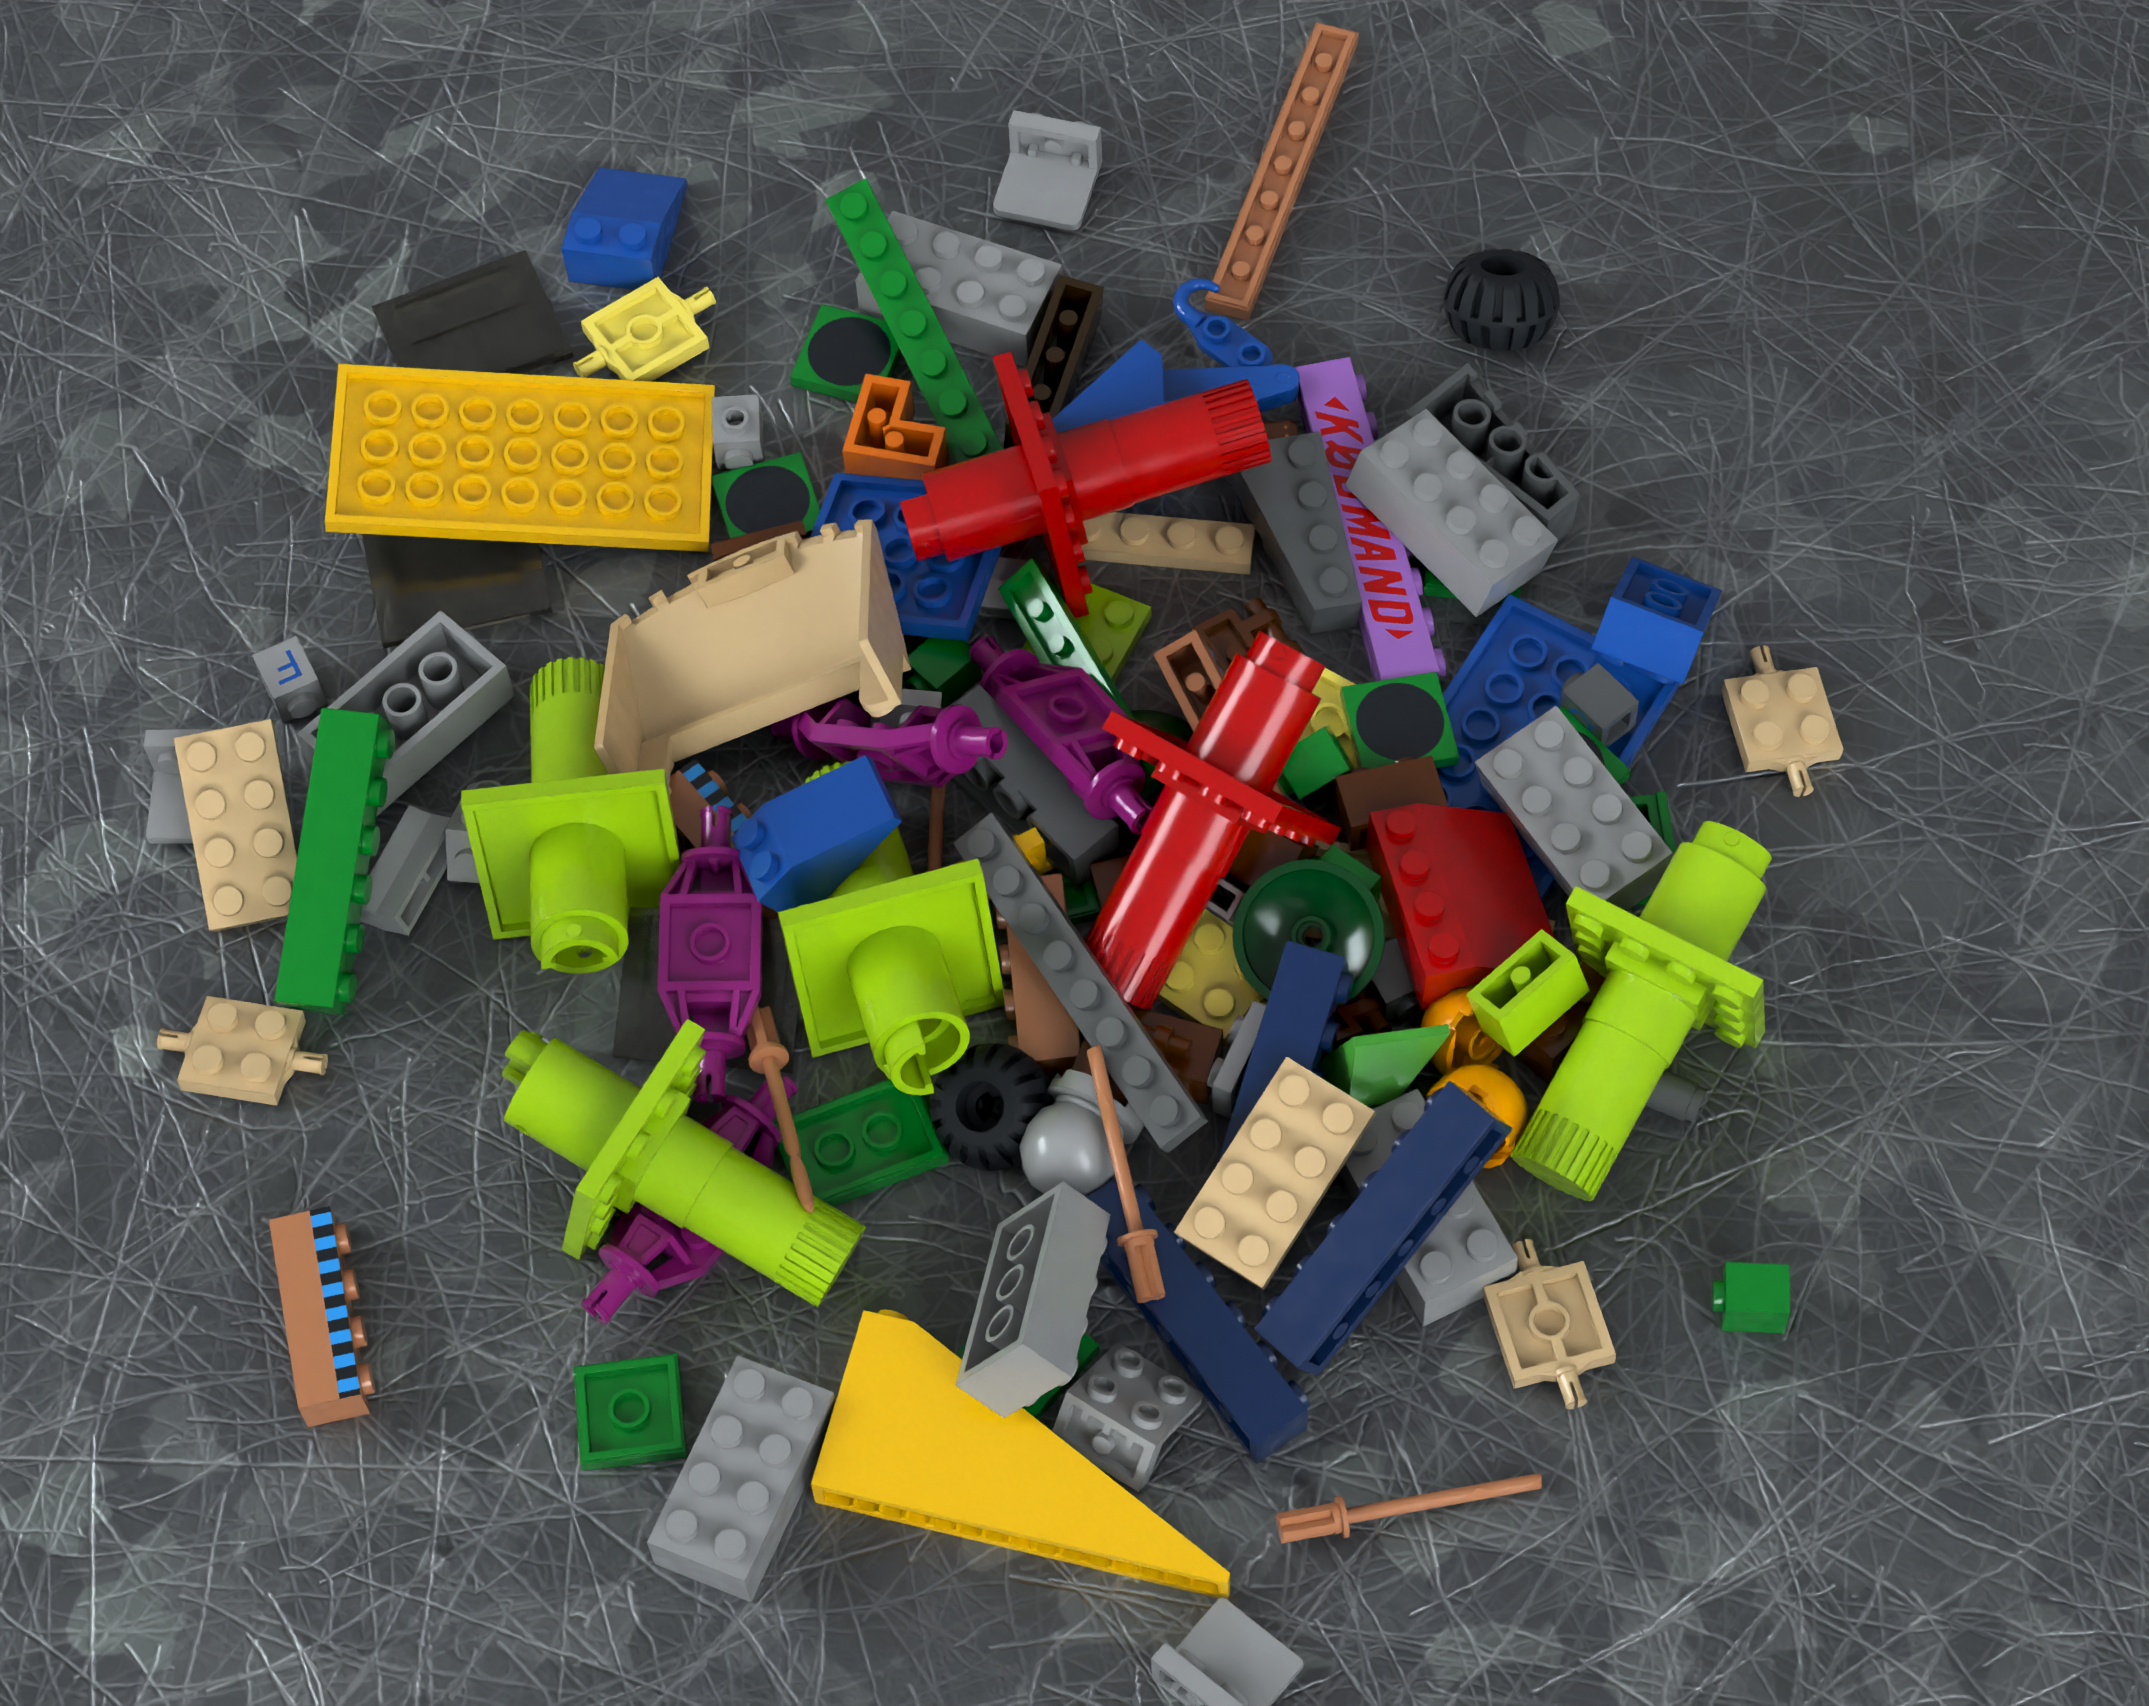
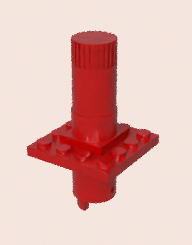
[900,351,1271,619]
[1085,630,1341,1011]

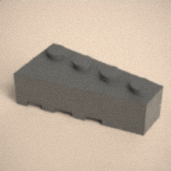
[1403,363,1580,542]
[1225,431,1362,634]
[951,684,1121,888]

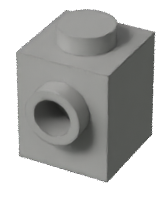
[712,394,764,470]

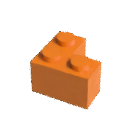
[842,374,949,480]

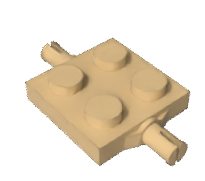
[1720,645,1844,797]
[157,996,328,1106]
[1482,1239,1616,1409]

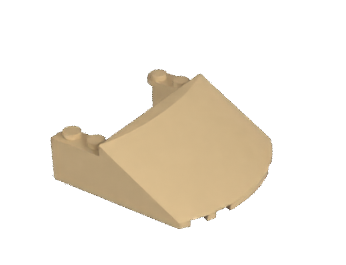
[594,520,911,795]

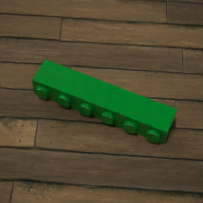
[274,708,395,1015]

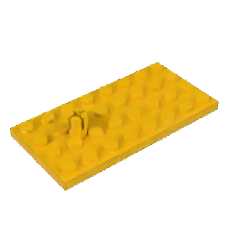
[325,364,715,552]

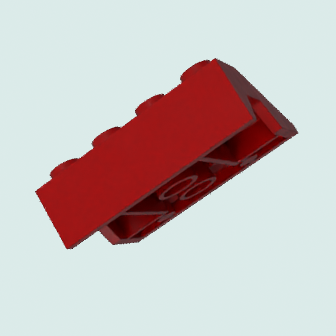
[1366,803,1555,1010]

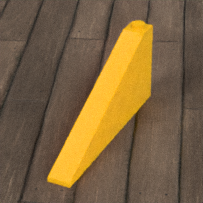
[811,1309,1231,1600]

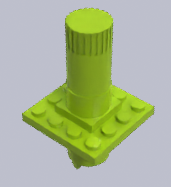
[461,657,681,974]
[778,761,1005,1095]
[1511,821,1772,1202]
[502,1019,866,1308]

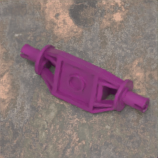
[969,636,1153,835]
[770,698,1008,788]
[658,806,763,1103]
[581,1072,798,1324]

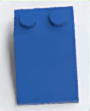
[561,167,687,290]
[1591,556,1722,684]
[731,755,902,912]

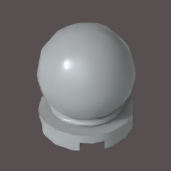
[1019,1069,1144,1197]

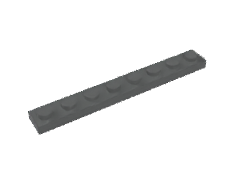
[953,812,1208,1153]

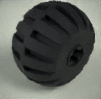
[1443,249,1560,351]
[929,1043,1054,1171]

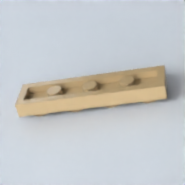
[1081,512,1255,575]

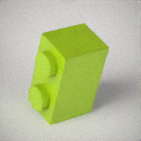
[1466,929,1590,1057]

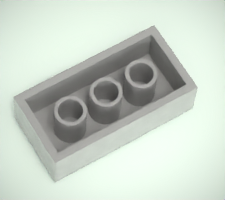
[855,211,1063,367]
[1345,409,1558,617]
[297,610,515,817]
[1475,706,1674,911]
[1336,1088,1518,1326]
[955,1181,1111,1418]
[647,1355,836,1602]

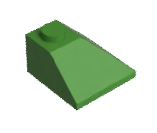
[1319,1024,1450,1110]

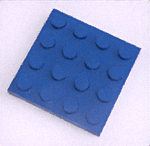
[810,473,1002,641]

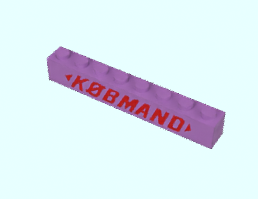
[1295,357,1446,682]

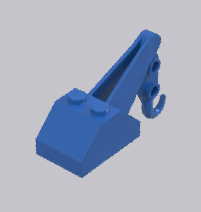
[1052,278,1300,433]

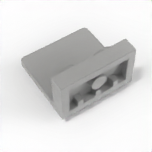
[143,729,217,844]
[1052,1343,1204,1492]
[1151,1597,1303,1706]

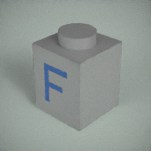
[252,636,327,723]

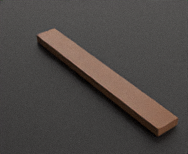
[1205,22,1359,321]

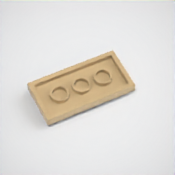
[173,719,298,932]
[1174,1057,1376,1290]

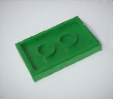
[773,1079,949,1207]

